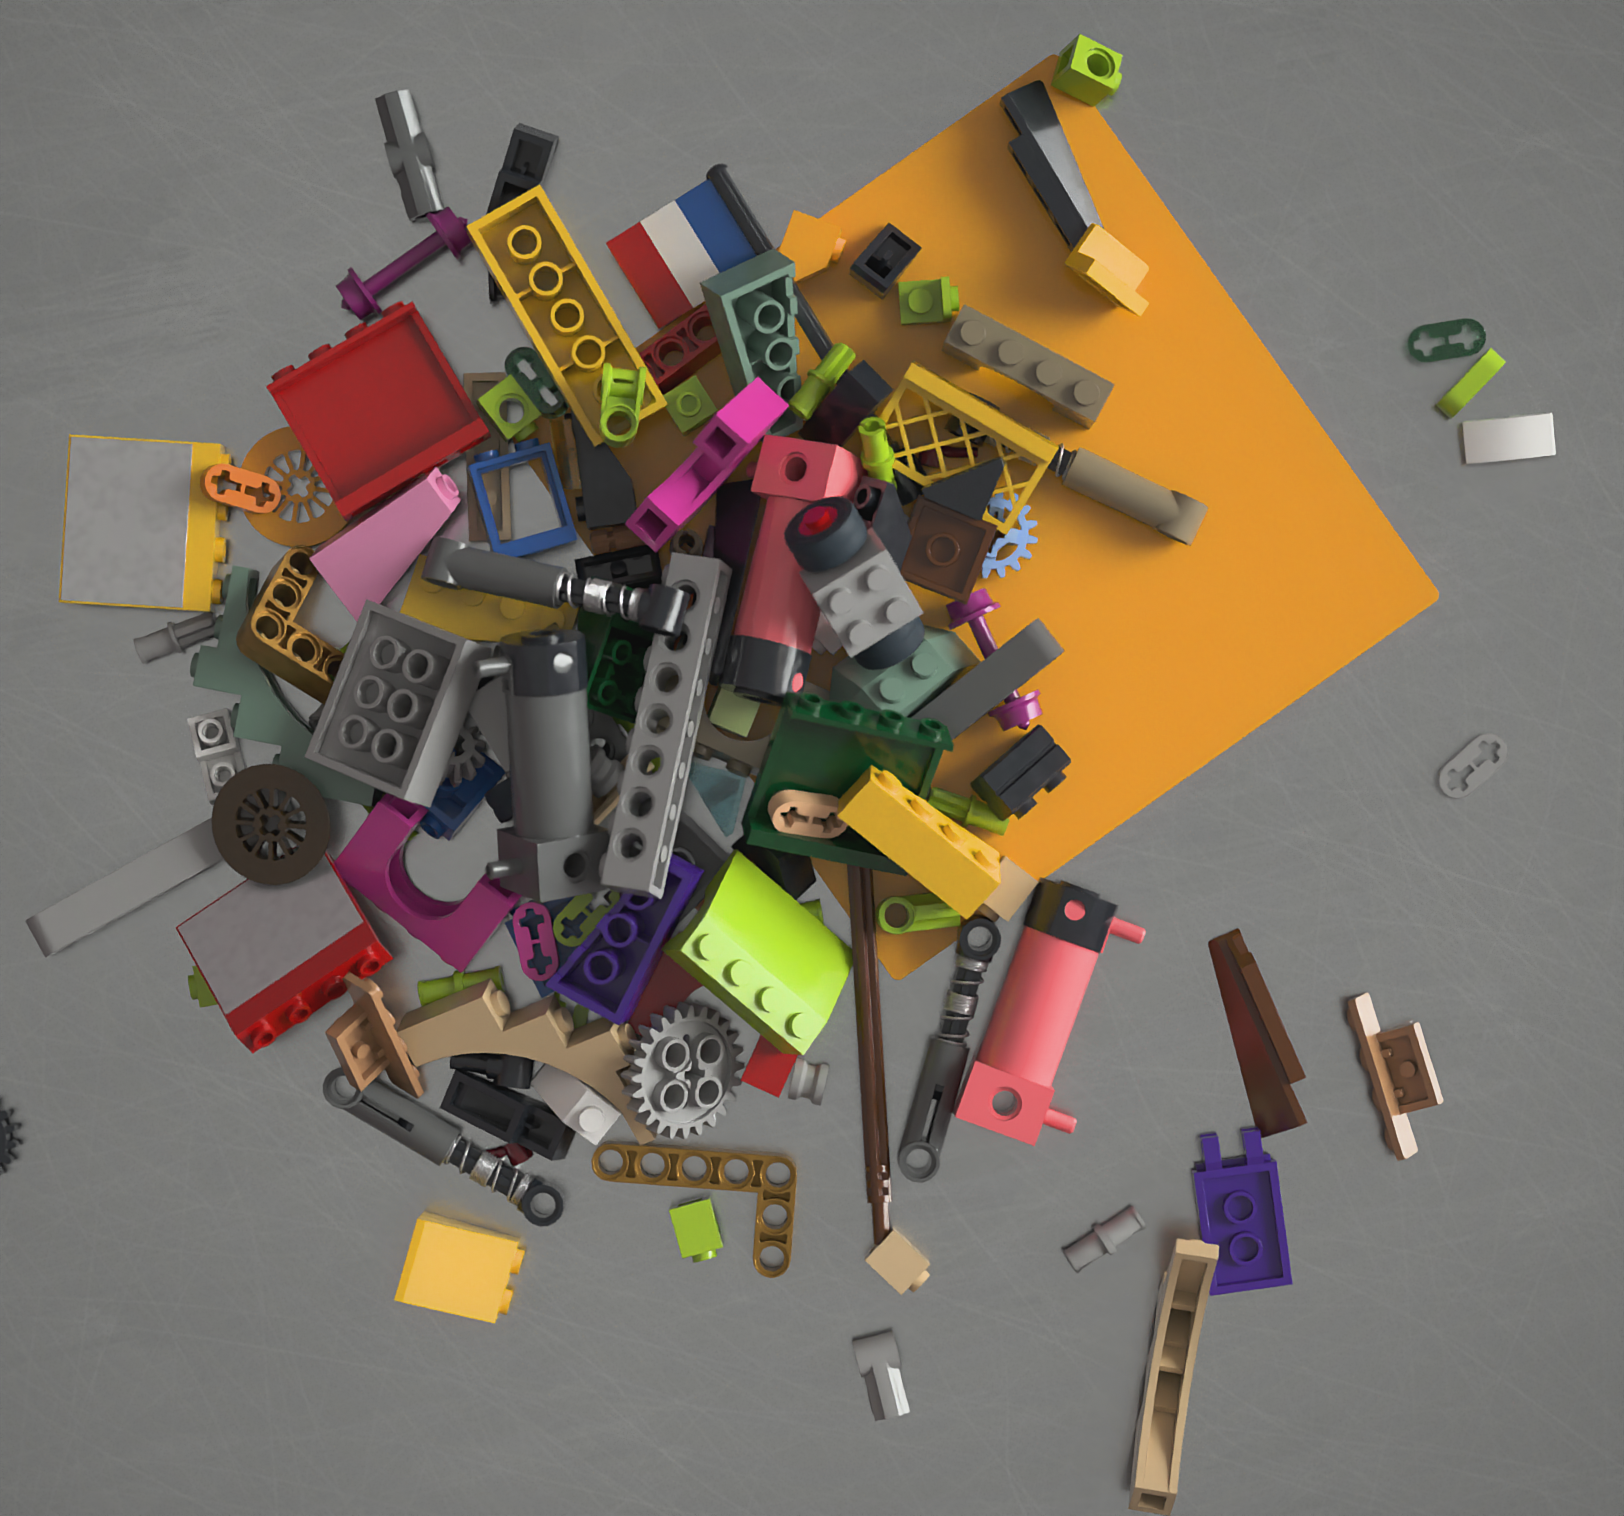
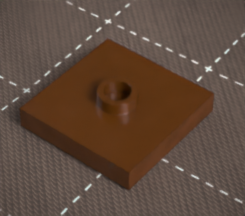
[900,495,998,605]

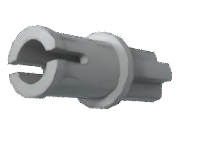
[133,612,216,664]

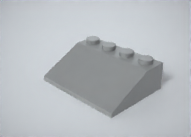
[305,599,492,807]

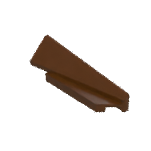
[1208,928,1308,1138]

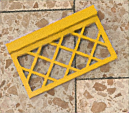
[861,360,1059,535]

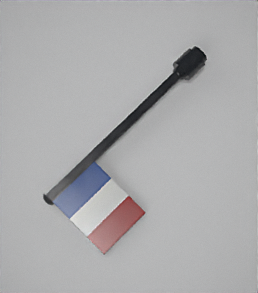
[606,163,927,506]

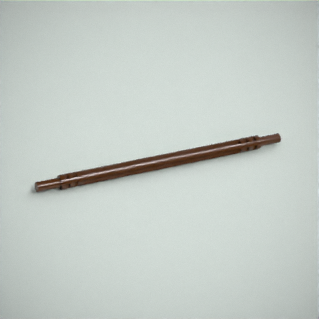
[847,864,892,1245]

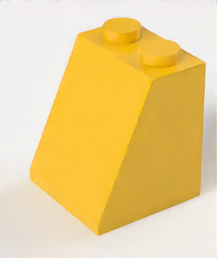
[394,1211,525,1323]

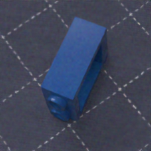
[467,438,578,558]

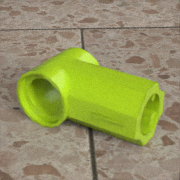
[875,892,961,934]

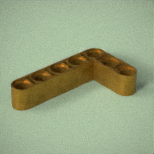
[236,545,345,705]
[591,1141,797,1278]

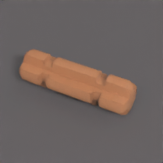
[590,525,672,554]

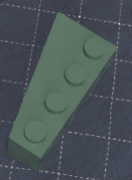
[700,249,803,442]

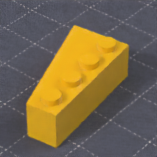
[400,554,580,643]
[837,765,1000,920]

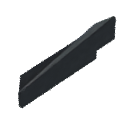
[1000,80,1105,252]
[683,479,761,686]

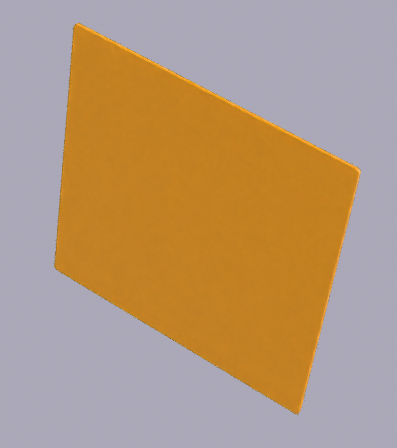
[513,54,1439,980]

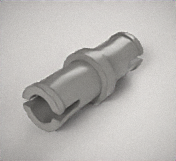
[1062,1205,1147,1274]

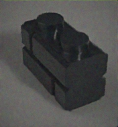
[970,724,1071,821]

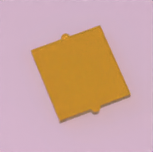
[549,419,581,490]

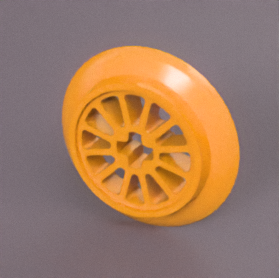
[241,426,348,547]

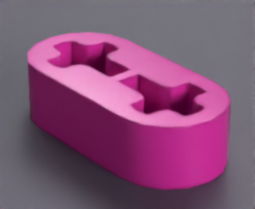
[513,902,560,981]

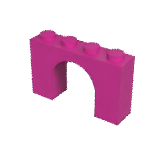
[625,377,789,552]
[334,793,522,973]

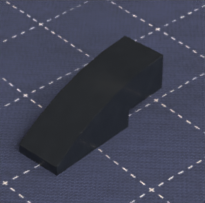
[486,123,559,215]
[798,360,893,447]
[440,1070,576,1161]

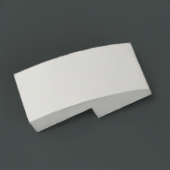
[1462,413,1556,464]
[187,708,246,805]

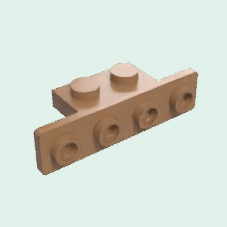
[325,972,424,1099]
[1347,993,1444,1161]

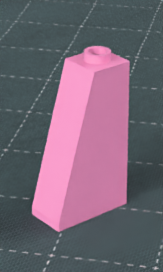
[309,467,461,622]

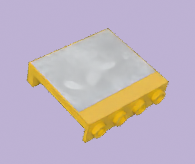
[59,434,232,613]

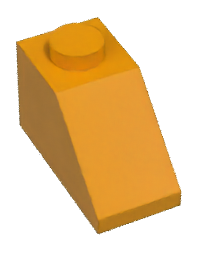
[778,210,847,284]

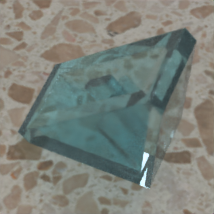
[688,762,747,837]

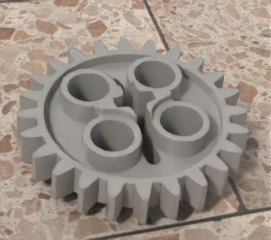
[621,1002,744,1139]

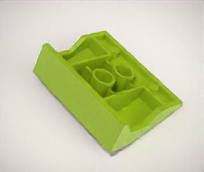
[661,850,853,1055]

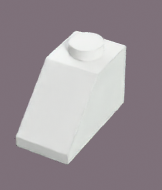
[530,1063,621,1145]

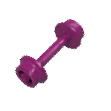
[335,206,472,321]
[946,588,1043,732]

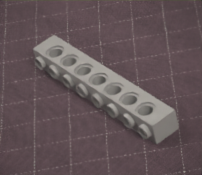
[599,552,732,899]

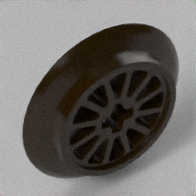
[211,764,331,885]

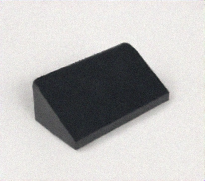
[574,545,662,589]

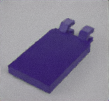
[1192,1126,1293,1296]

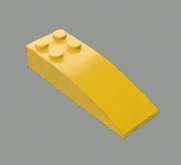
[466,184,668,448]

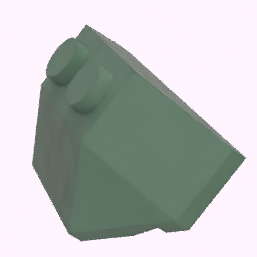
[829,625,981,718]

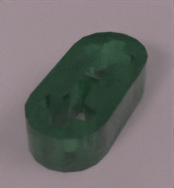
[1405,318,1486,364]
[505,347,569,419]

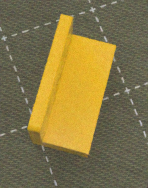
[1064,223,1150,317]

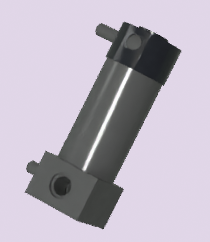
[472,629,611,903]

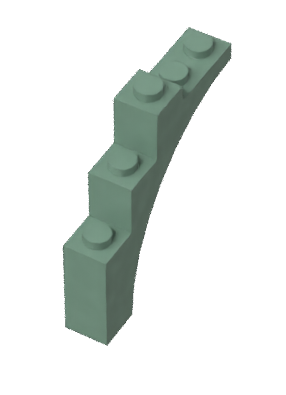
[190,565,383,807]

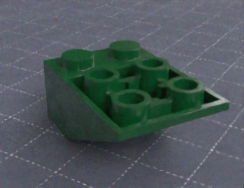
[578,575,654,724]

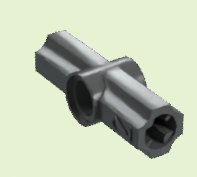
[375,89,443,221]

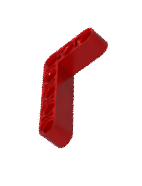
[639,304,721,395]

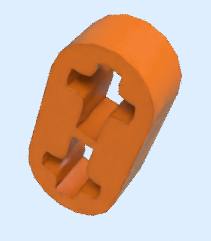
[200,464,281,514]

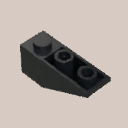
[564,410,637,530]

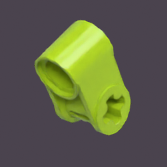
[599,363,646,448]

